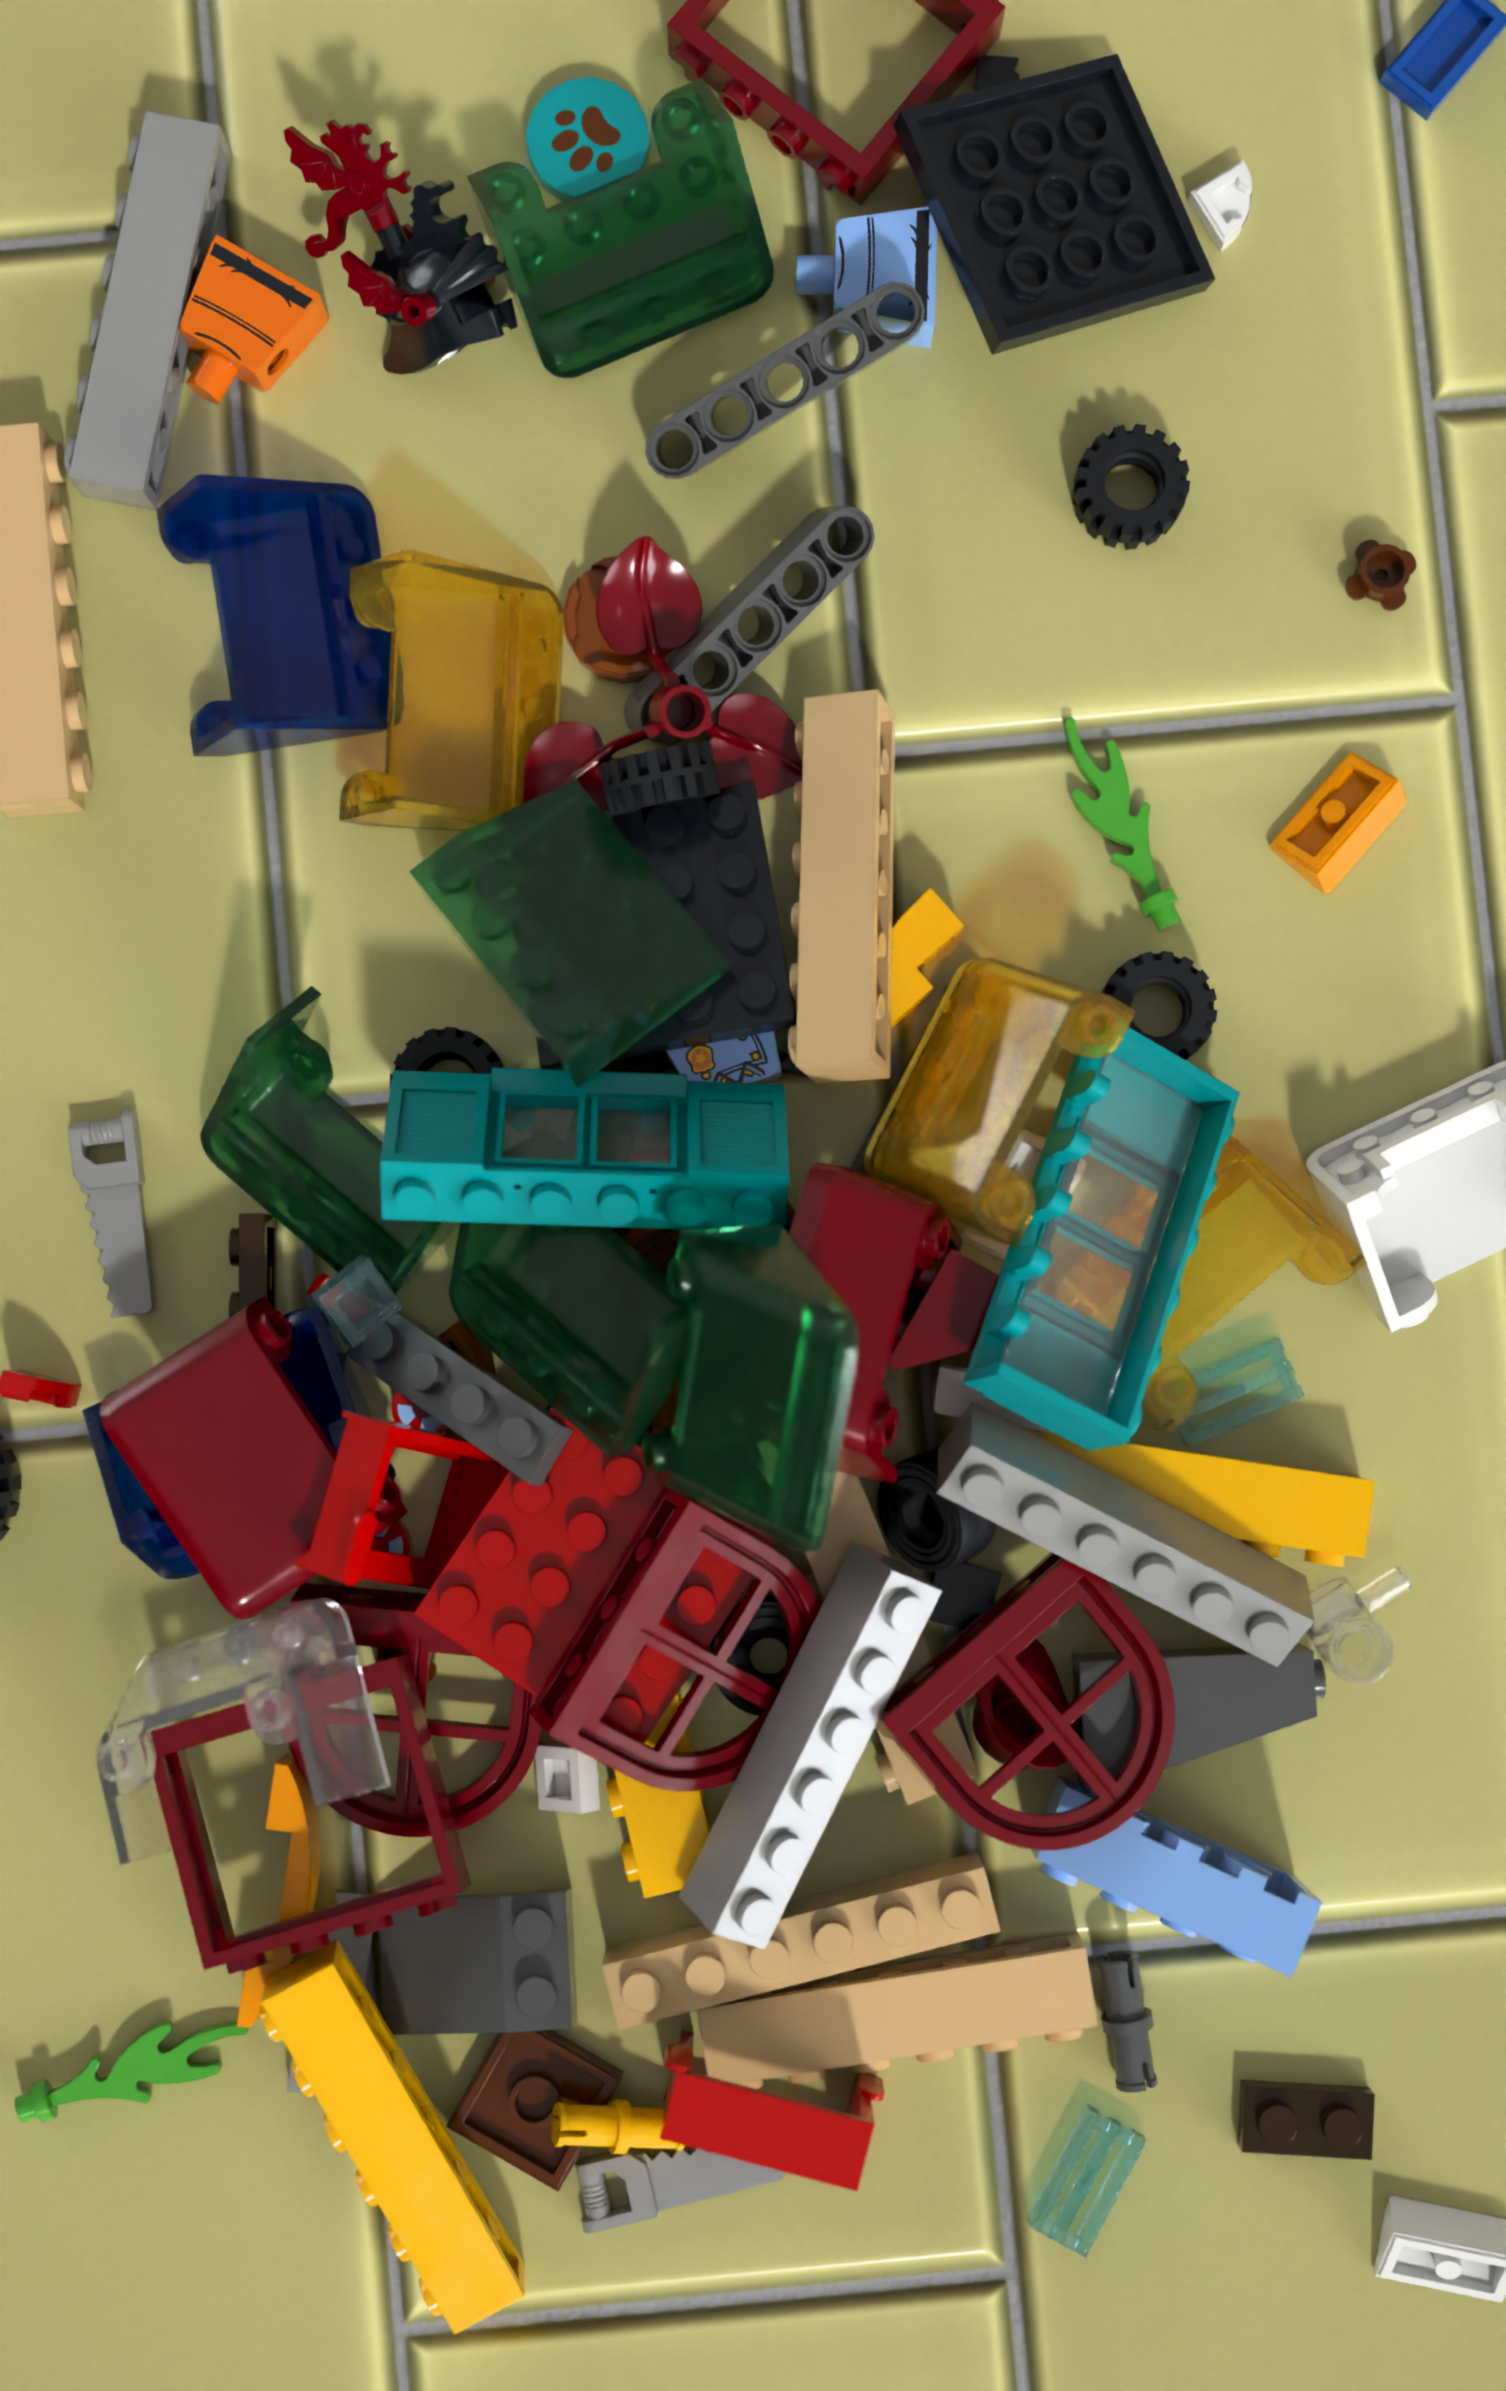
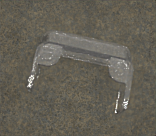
[96,1598,391,1865]

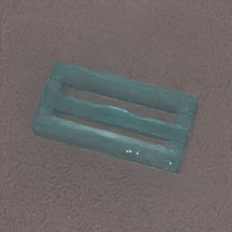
[1159,1338,1305,1448]
[1027,2104,1147,2258]

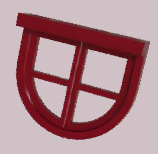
[528,1483,820,1791]
[875,1552,1175,1850]
[284,1583,542,1837]

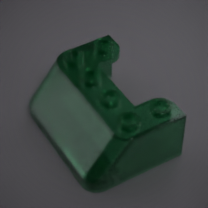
[466,78,774,378]

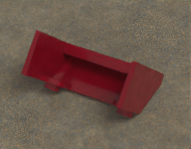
[744,1162,963,1484]

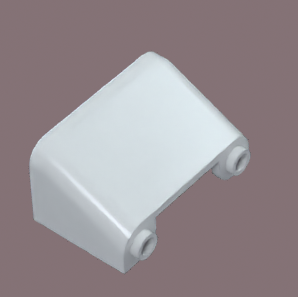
[1306,1060,1506,1333]

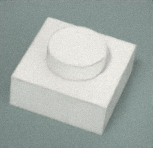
[535,1741,600,1814]

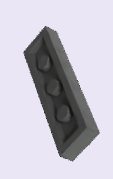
[345,1300,574,1487]

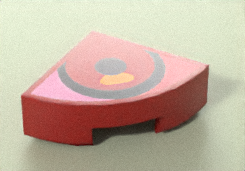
[0,1370,82,1409]

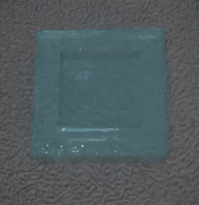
[311,1255,403,1348]

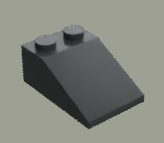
[379,1888,578,2035]

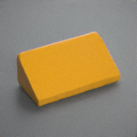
[1269,751,1406,894]

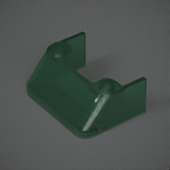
[200,986,508,1302]

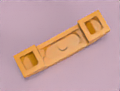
[237,1754,321,2028]

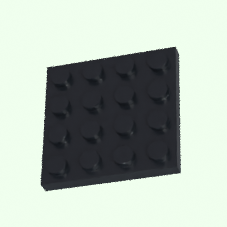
[893,54,1216,355]
[506,782,797,1070]

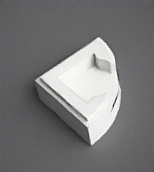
[1187,160,1252,252]

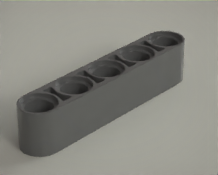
[645,282,925,479]
[624,506,875,745]

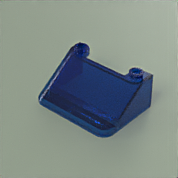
[156,474,404,756]

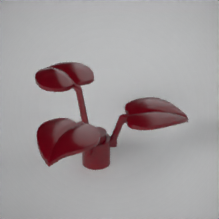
[521,536,802,824]

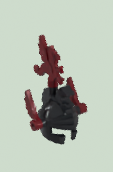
[283,119,518,374]

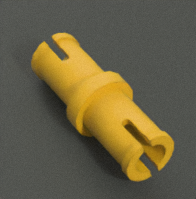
[551,2099,685,2154]

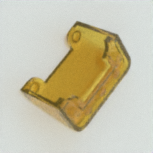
[864,958,1136,1248]

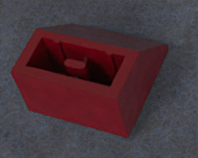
[887,1249,999,1370]

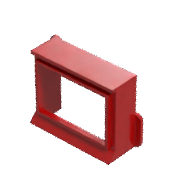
[291,1410,509,1590]
[660,2030,885,2192]

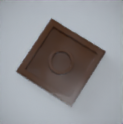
[446,2030,624,2192]

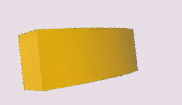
[891,888,965,1029]

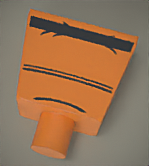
[179,234,330,405]

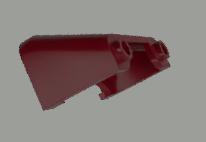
[100,1295,408,1620]

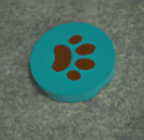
[526,77,650,207]

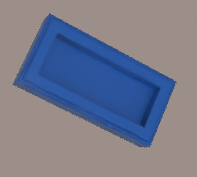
[1379,0,1506,121]

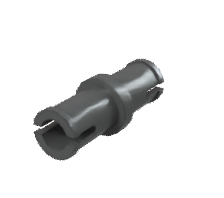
[1097,1950,1158,2093]

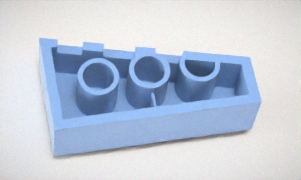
[1031,1776,1322,1978]

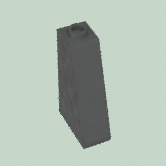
[1072,1643,1326,1793]

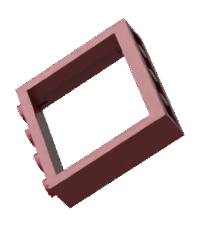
[667,0,1006,206]
[142,1654,472,1974]

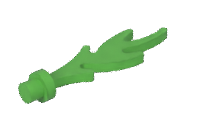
[1064,717,1181,931]
[15,2020,249,2123]

